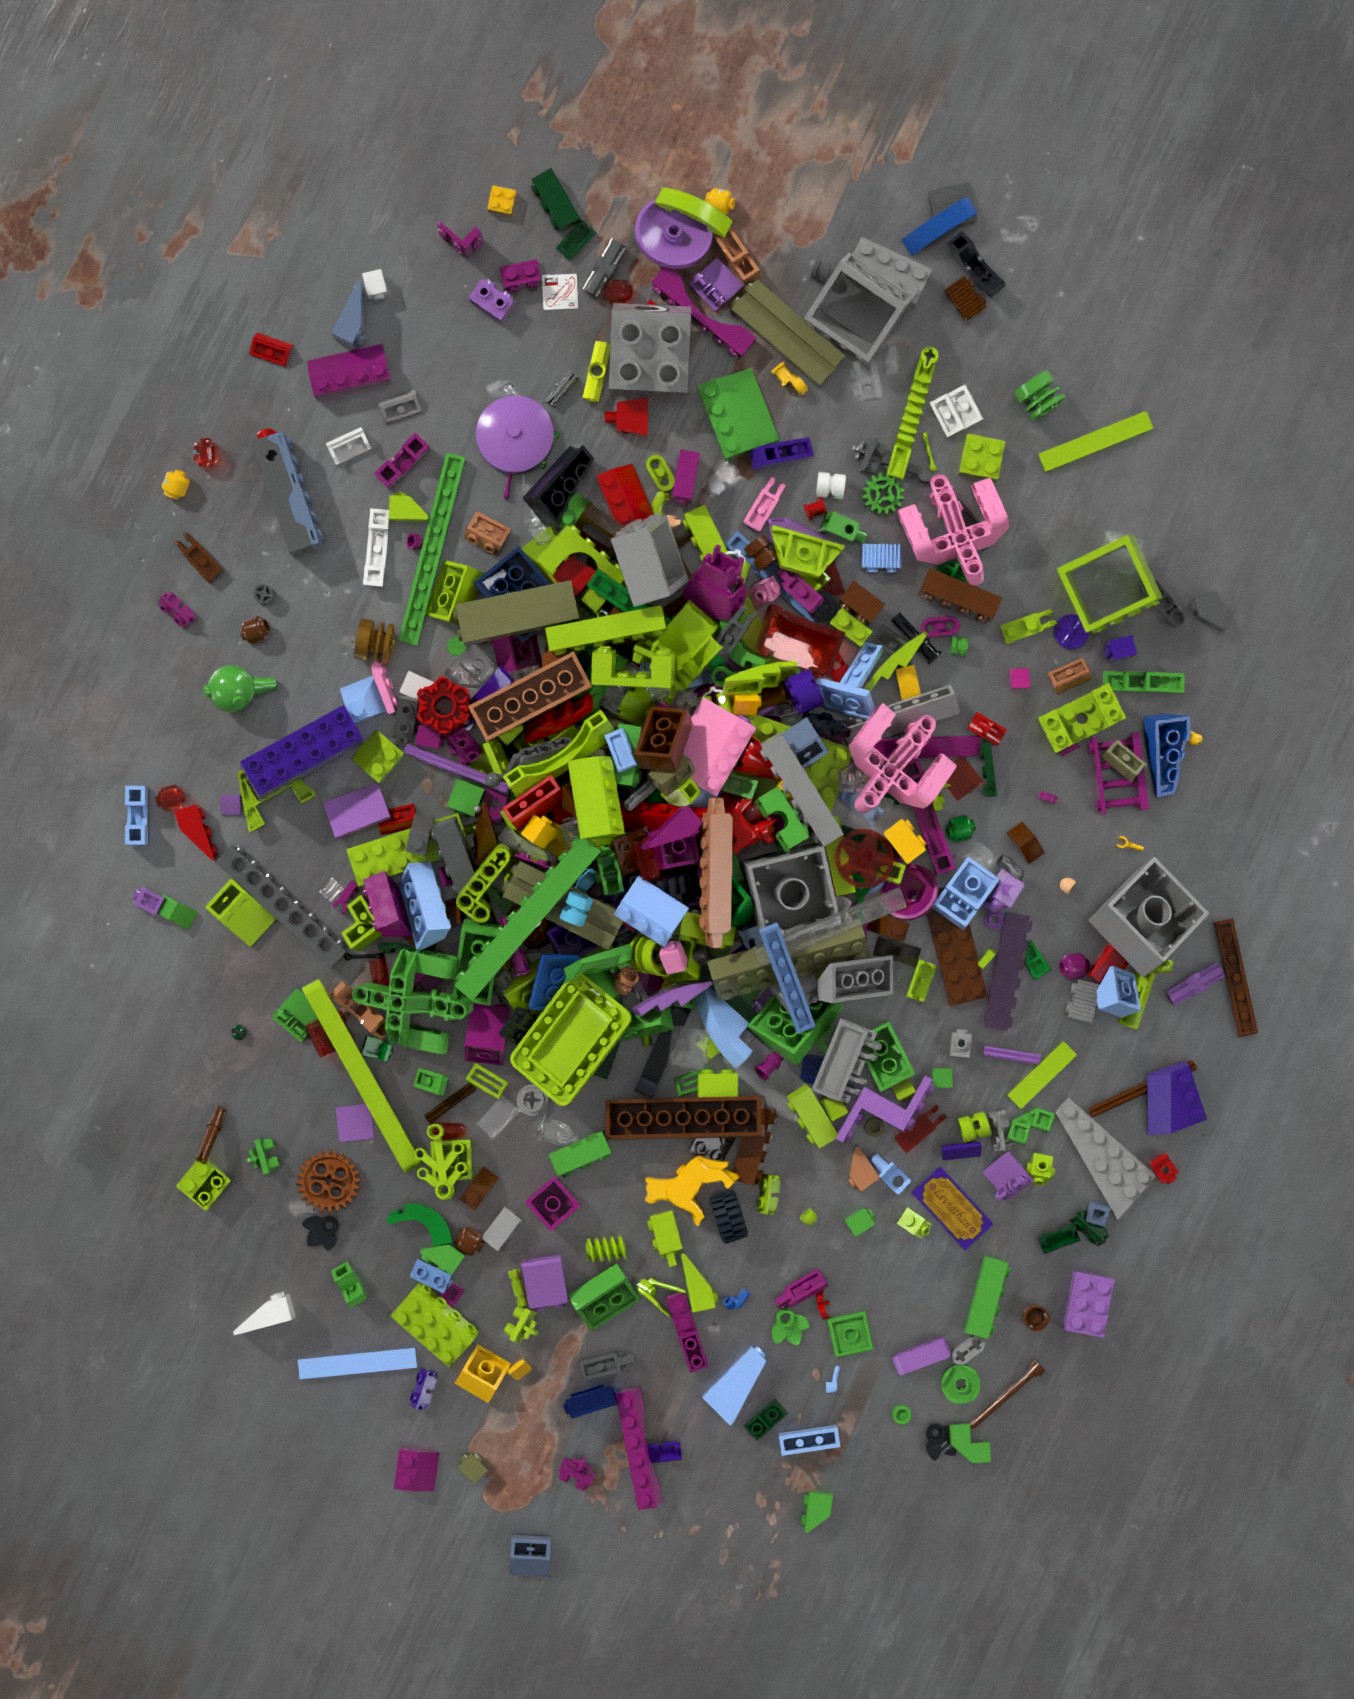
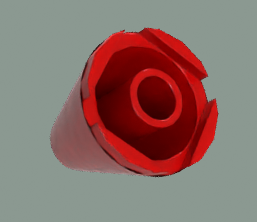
[733,736,782,781]

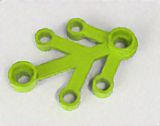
[414,1124,468,1200]

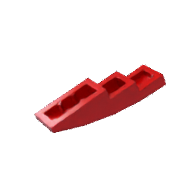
[524,693,594,743]

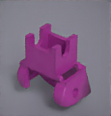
[683,545,747,620]

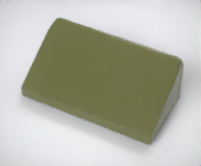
[1102,740,1147,782]

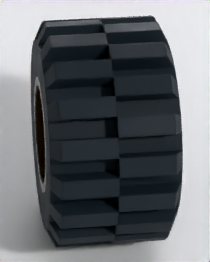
[709,1190,748,1244]

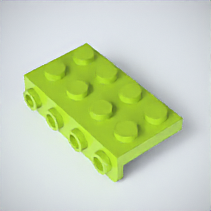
[390,1282,479,1368]

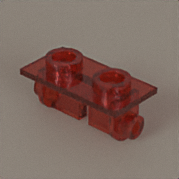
[823,560,845,597]
[633,837,661,881]

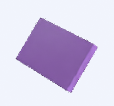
[323,782,391,840]

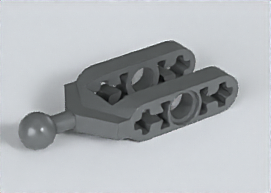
[485,737,573,788]

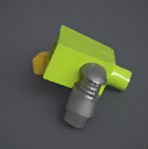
[661,939,716,991]

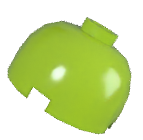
[616,686,652,723]

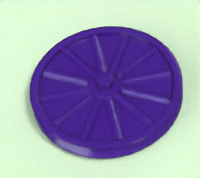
[1054,614,1089,649]

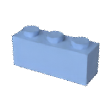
[778,1425,840,1456]

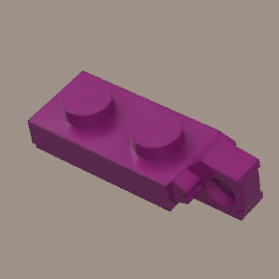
[777,568,825,614]
[774,1269,829,1310]

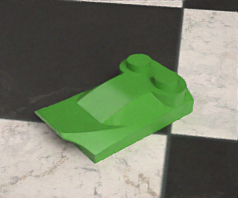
[564,944,633,984]

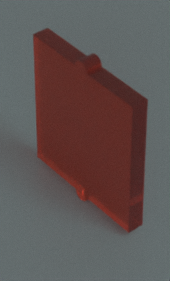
[946,757,983,801]

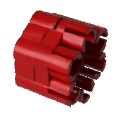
[417,676,471,736]

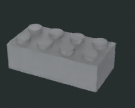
[844,237,932,308]

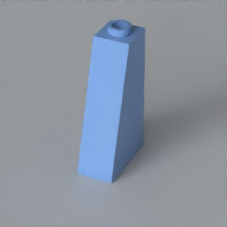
[702,1345,766,1426]

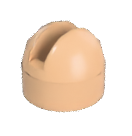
[1060,878,1076,895]

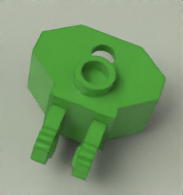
[595,853,625,896]

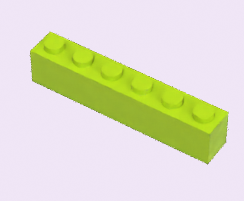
[545,605,667,656]

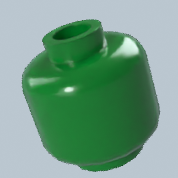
[946,815,976,843]

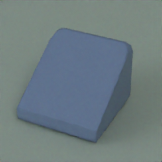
[1086,1200,1111,1227]

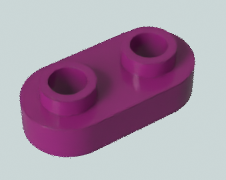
[921,615,960,638]

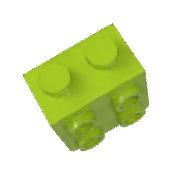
[469,737,509,785]

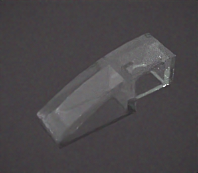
[497,826,557,862]

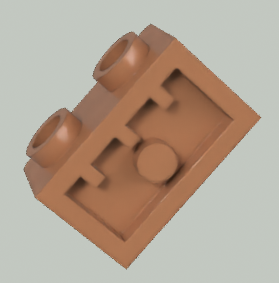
[464,511,511,556]

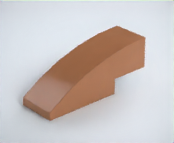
[712,227,762,287]

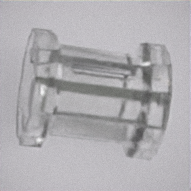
[319,877,345,903]

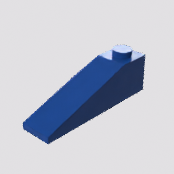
[1144,714,1191,797]

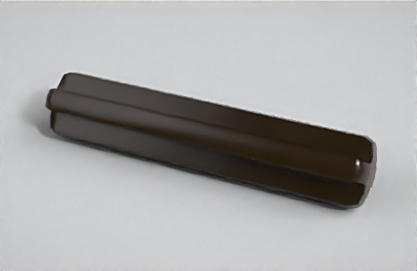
[424,1083,476,1123]

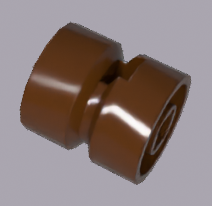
[744,535,778,572]
[1021,1303,1050,1332]

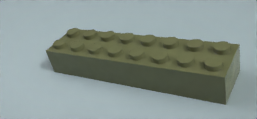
[707,918,870,1001]

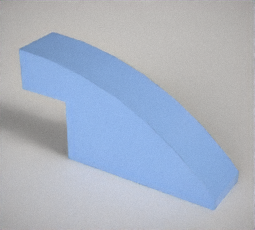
[696,987,752,1069]

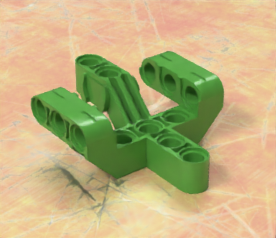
[352,947,474,1054]

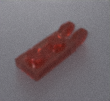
[894,1104,947,1153]

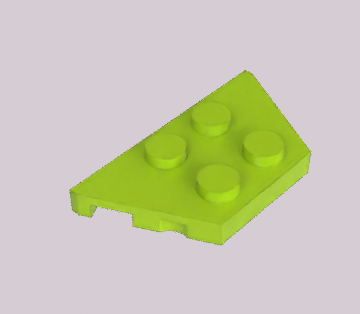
[771,525,845,579]

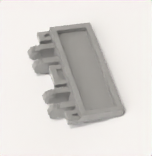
[811,1018,882,1103]

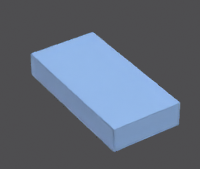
[604,728,638,773]

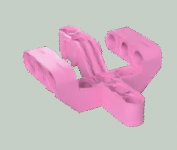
[898,474,1010,585]
[849,702,957,814]

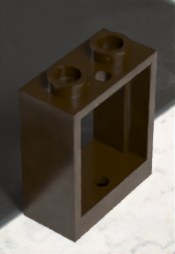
[575,504,624,561]

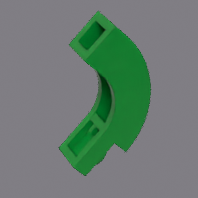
[386,1203,453,1247]

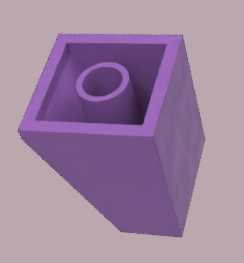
[521,1254,569,1311]

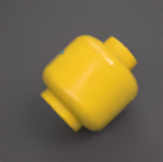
[705,188,735,215]
[162,469,190,500]

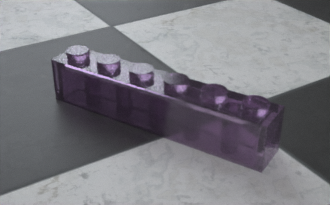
[982,912,1032,1032]

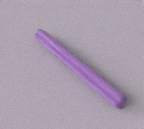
[404,744,510,794]

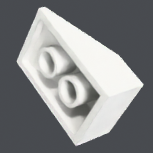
[233,1292,295,1335]

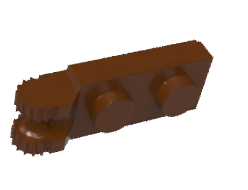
[174,532,224,584]

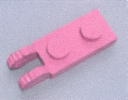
[743,477,786,533]
[371,662,398,715]

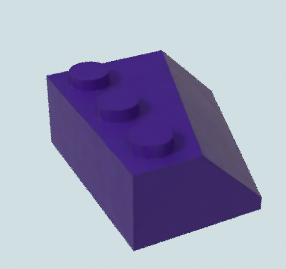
[1147,1061,1207,1135]

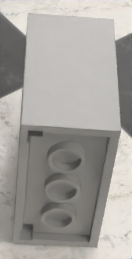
[804,252,914,362]
[611,513,689,607]

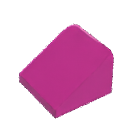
[1009,668,1031,689]

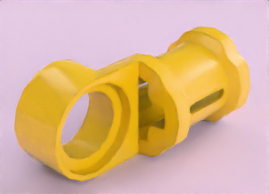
[771,361,809,396]

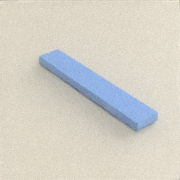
[298,1347,417,1379]

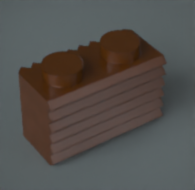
[944,276,987,323]

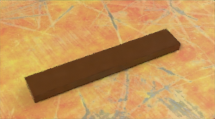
[1213,918,1258,1037]

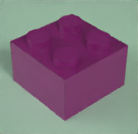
[525,1175,581,1232]

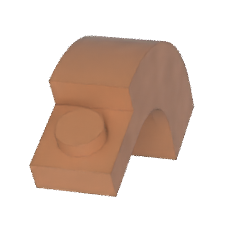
[329,981,387,1041]

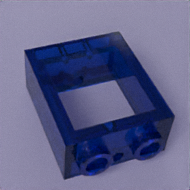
[563,1381,617,1419]

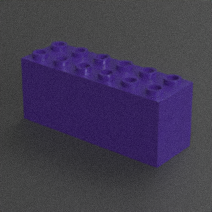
[240,705,363,801]

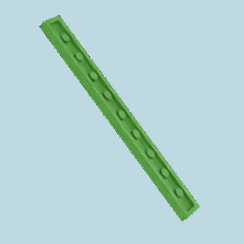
[398,452,466,646]

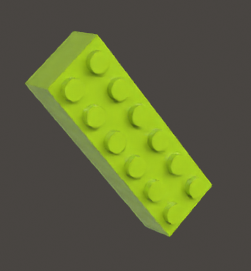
[346,813,472,887]

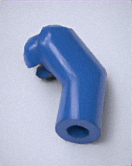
[723,1288,751,1310]

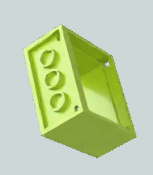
[1057,534,1163,634]

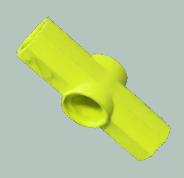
[583,341,611,402]

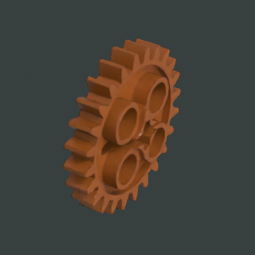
[296,1150,360,1214]

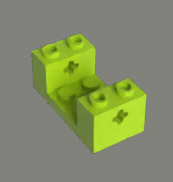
[591,646,675,688]
[1038,683,1126,753]

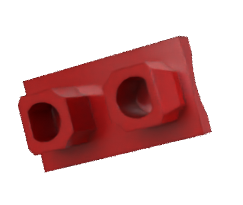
[967,712,1007,746]

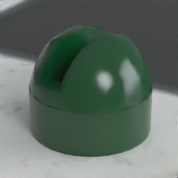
[231,1024,247,1040]

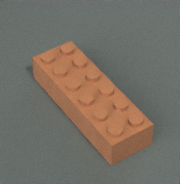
[468,651,592,742]

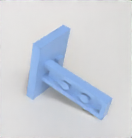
[815,642,884,720]

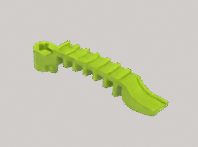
[886,346,938,480]
[627,635,723,727]

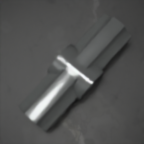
[583,239,626,298]

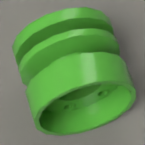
[1014,370,1066,420]

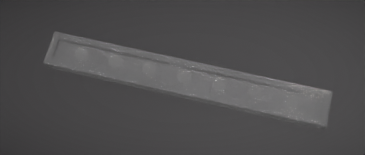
[753,888,907,967]

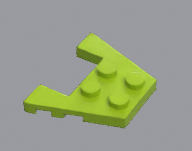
[237,770,316,833]

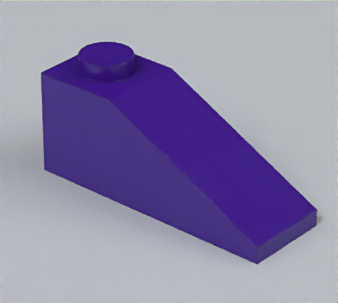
[749,437,814,470]

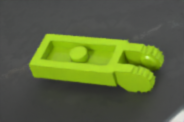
[1000,609,1057,645]

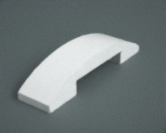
[363,508,389,587]

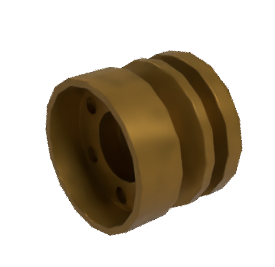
[354,618,395,664]

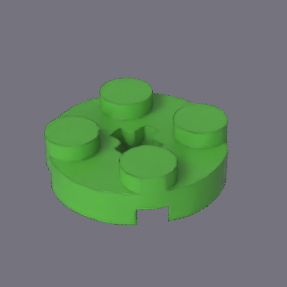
[941,1364,980,1404]

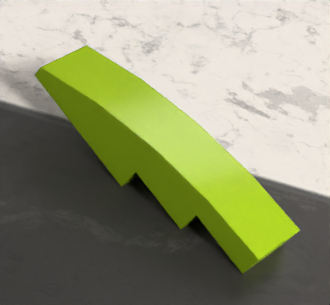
[864,631,928,692]
[722,660,797,696]

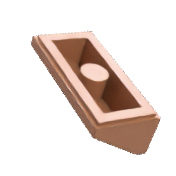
[1048,658,1092,695]

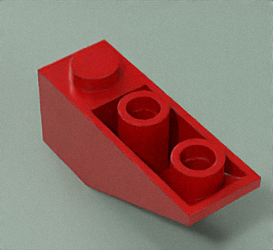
[174,804,218,861]

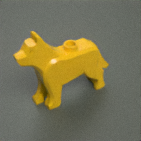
[644,1156,740,1226]

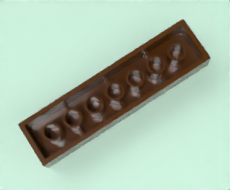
[605,1096,765,1140]

